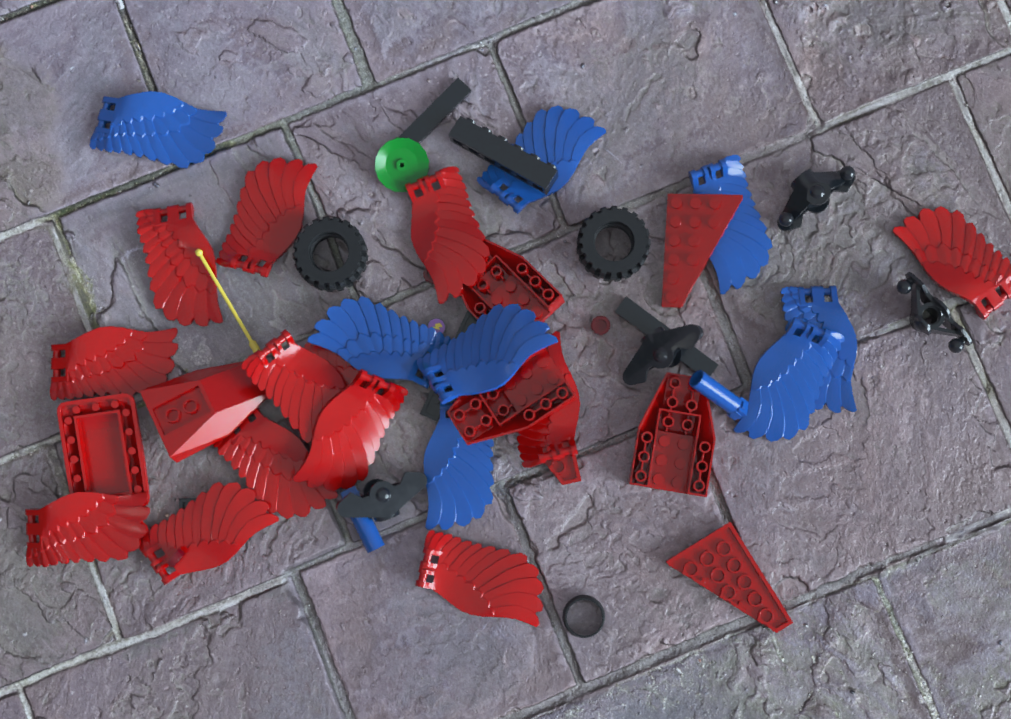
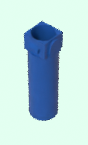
[689,370,749,421]
[340,486,385,553]

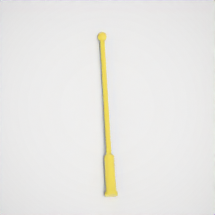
[195,249,261,353]

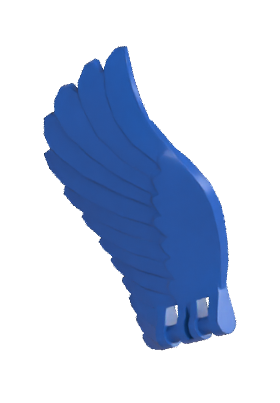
[90,91,227,168]
[477,105,606,214]
[688,155,772,294]
[780,285,857,413]
[307,296,451,389]
[417,304,558,404]
[733,317,845,442]
[423,401,494,530]

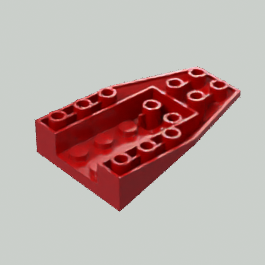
[461,238,565,322]
[446,348,578,445]
[140,362,267,462]
[627,372,716,497]

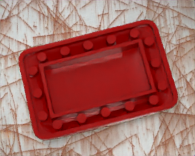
[57,393,150,506]

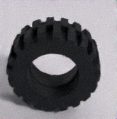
[576,206,651,282]
[292,216,368,292]

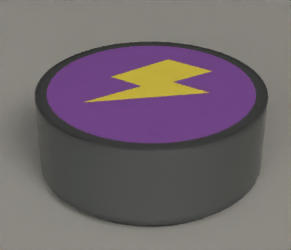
[427,318,446,335]

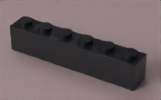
[448,116,558,195]

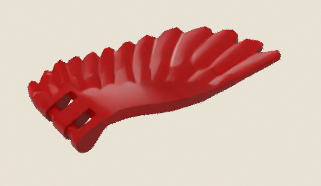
[241,329,346,443]

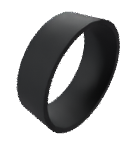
[563,595,605,638]

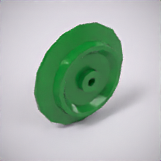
[375,137,429,192]

